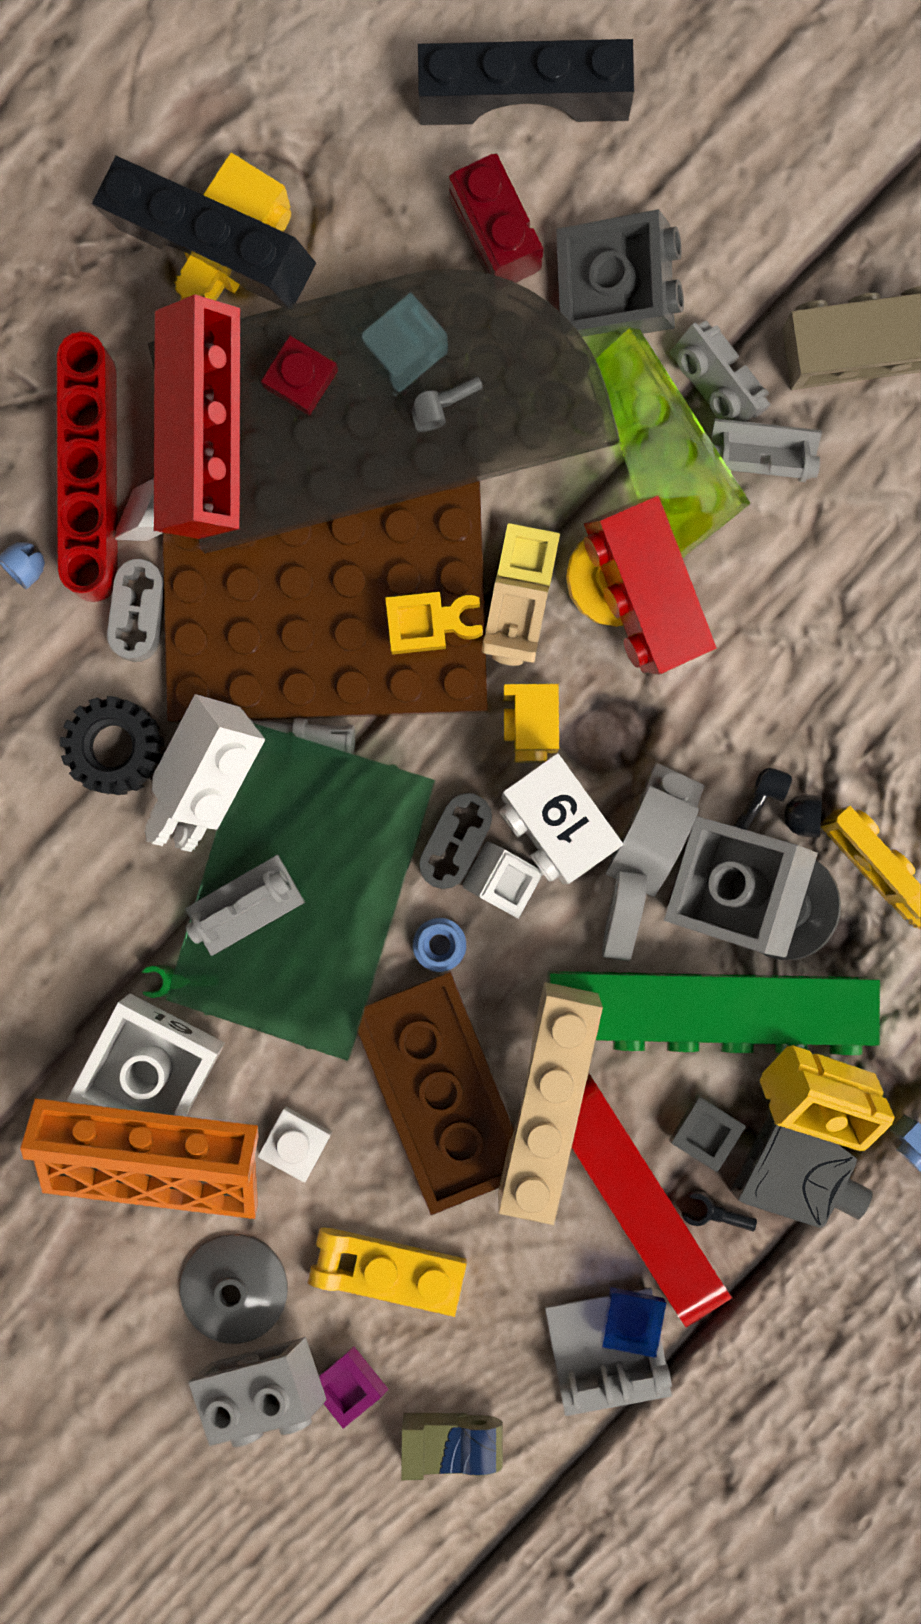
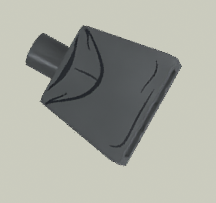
[730,1111,873,1228]

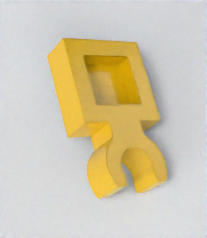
[386,592,483,655]

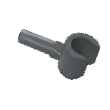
[411,376,483,432]

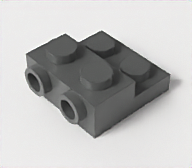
[556,209,684,339]

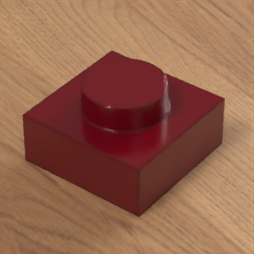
[261,335,338,416]

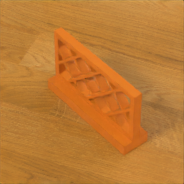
[20,1098,259,1219]

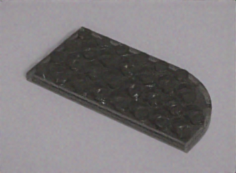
[147,269,620,554]

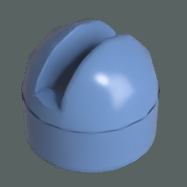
[0,542,45,589]

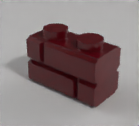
[448,153,544,292]

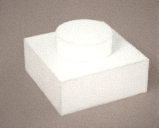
[258,1107,332,1183]

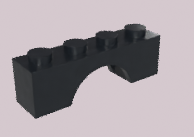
[418,39,635,125]
[91,155,316,311]

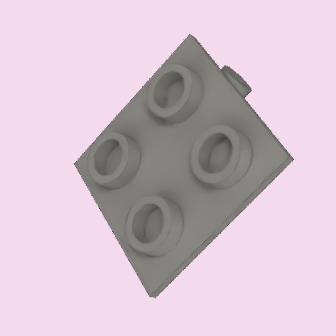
[545,1287,672,1416]

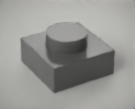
[669,1095,746,1173]

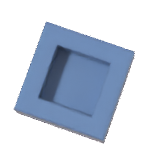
[890,1115,921,1172]

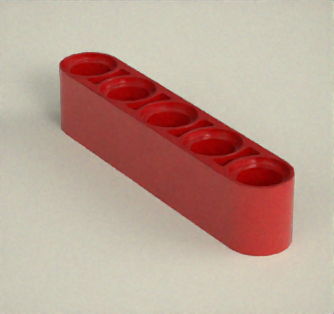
[57,331,118,602]
[572,1072,732,1328]

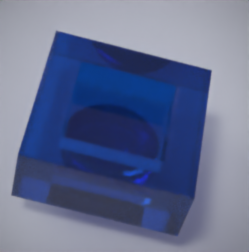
[600,1287,667,1358]

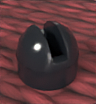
[784,794,822,838]

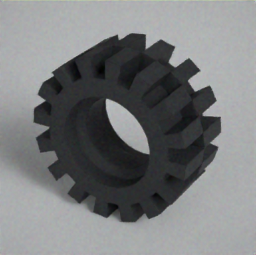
[60,696,164,795]

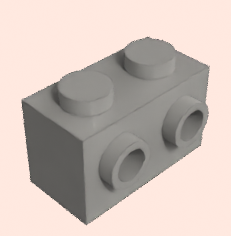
[188,1337,327,1447]

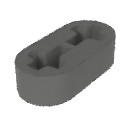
[419,793,492,889]

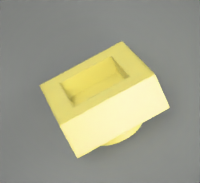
[497,523,560,587]

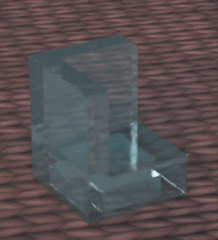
[362,292,448,393]

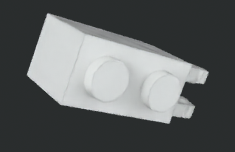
[144,694,265,852]

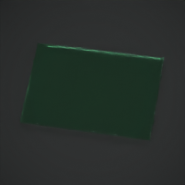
[166,722,436,1061]

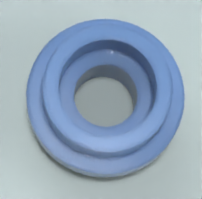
[413,918,466,972]

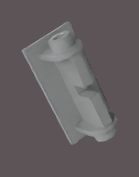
[669,321,771,422]
[705,418,822,483]
[185,855,305,956]

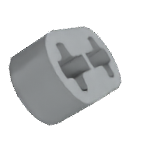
[107,559,165,662]
[602,871,647,961]

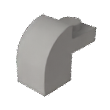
[606,763,705,897]

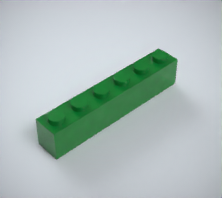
[548,971,880,1055]

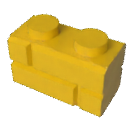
[759,1045,895,1151]

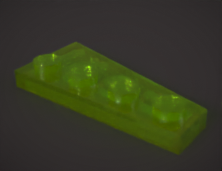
[592,328,751,558]

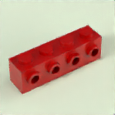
[154,294,240,539]

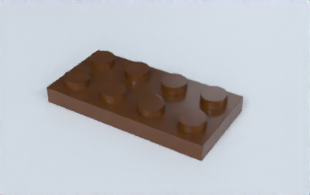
[350,971,514,1215]

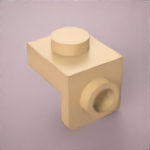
[481,576,549,666]

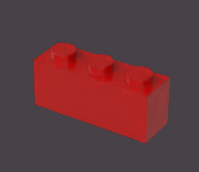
[583,495,717,675]

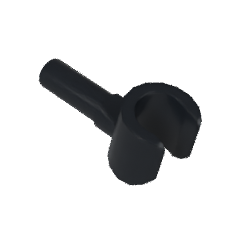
[734,768,792,830]
[682,1190,757,1232]

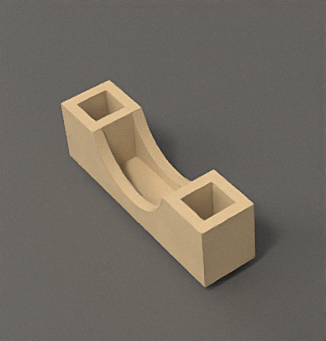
[498,982,603,1225]

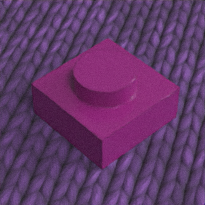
[319,1346,388,1429]

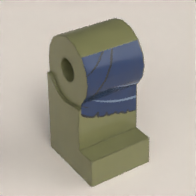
[401,1413,503,1481]

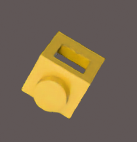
[503,684,559,763]

